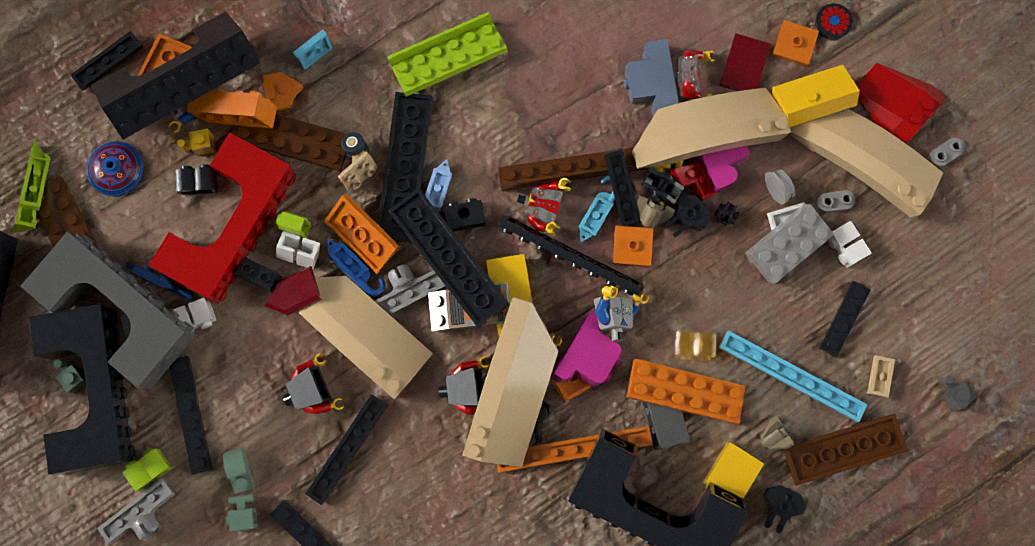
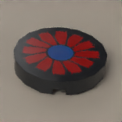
[815,3,853,40]

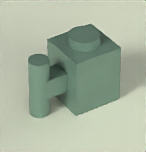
[54,359,86,394]
[226,494,258,532]

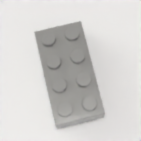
[745,204,834,284]

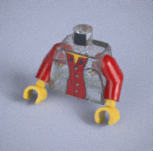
[678,50,714,100]
[516,178,571,237]

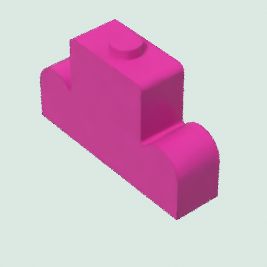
[697,146,750,193]

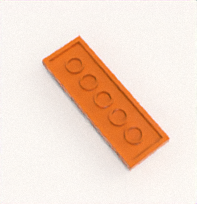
[627,359,745,425]

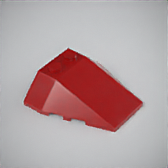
[856,63,946,144]

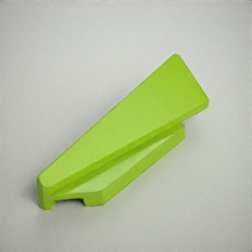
[13,140,50,232]

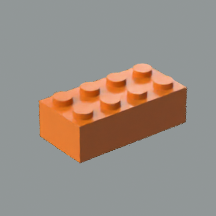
[187,89,277,129]

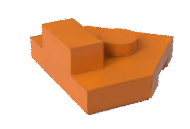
[263,72,304,111]

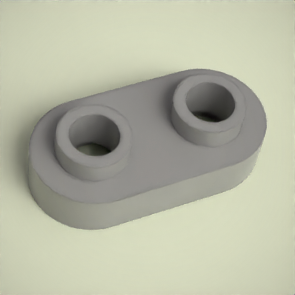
[928,138,965,168]
[816,190,855,213]

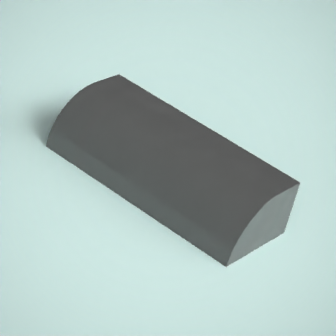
[641,365,690,450]

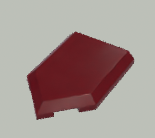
[265,266,322,316]

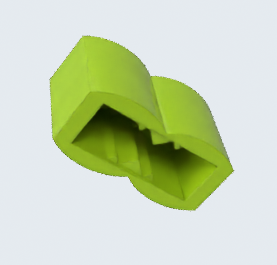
[276,211,311,239]
[122,448,172,492]

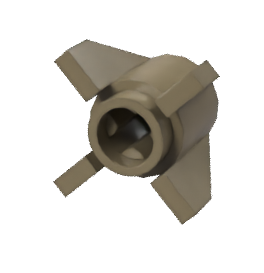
[637,194,675,228]
[759,415,795,451]

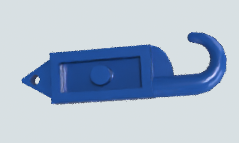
[326,240,385,296]
[125,263,194,300]

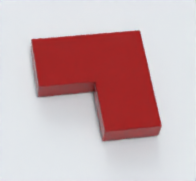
[670,161,716,201]

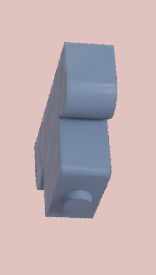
[624,39,679,115]

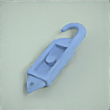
[425,160,452,213]

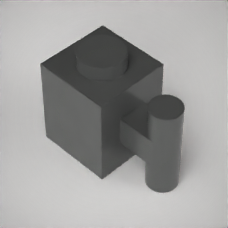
[938,376,977,410]

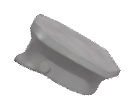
[765,169,795,204]

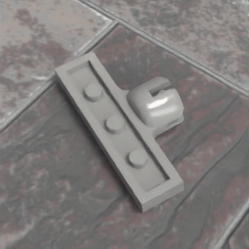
[375,265,445,315]
[98,478,175,545]

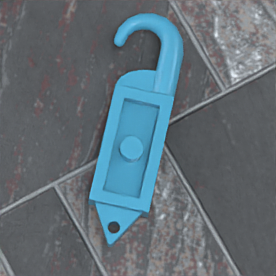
[578,175,615,243]

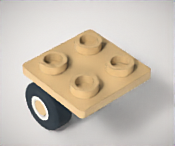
[338,132,378,192]

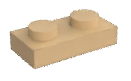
[867,355,895,398]

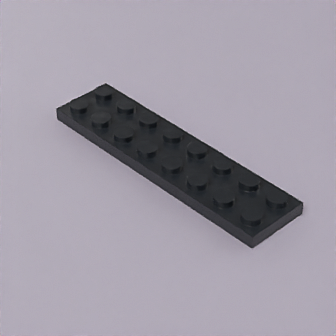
[378,92,433,243]
[388,188,510,329]
[499,215,643,296]

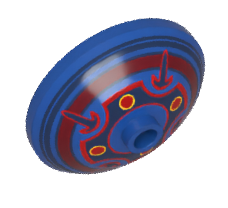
[87,141,144,197]

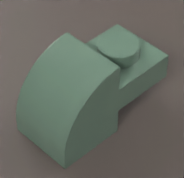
[223,447,255,494]

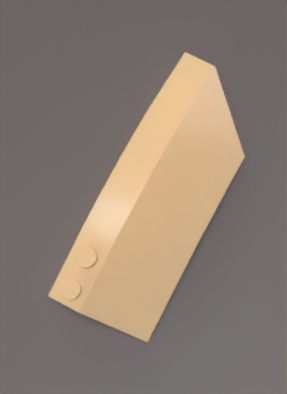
[632,88,791,169]
[790,109,943,218]
[298,276,433,399]
[462,296,558,467]

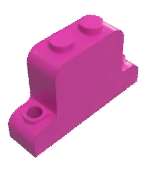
[550,310,621,387]

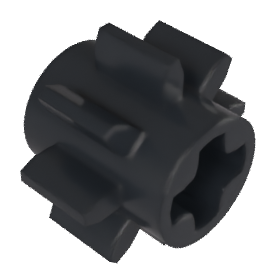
[714,201,740,226]

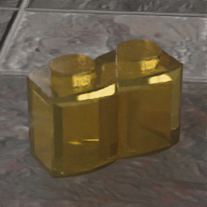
[675,332,716,361]

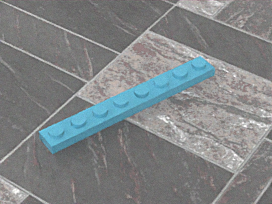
[718,330,867,422]

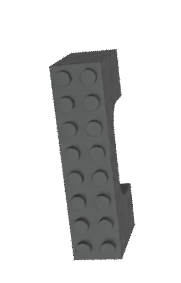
[21,231,197,388]

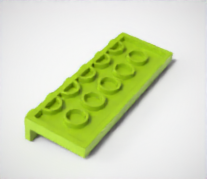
[387,12,508,97]

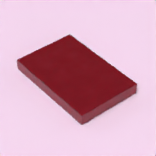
[719,33,771,91]

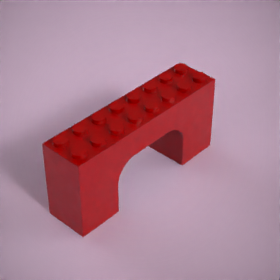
[148,132,296,304]

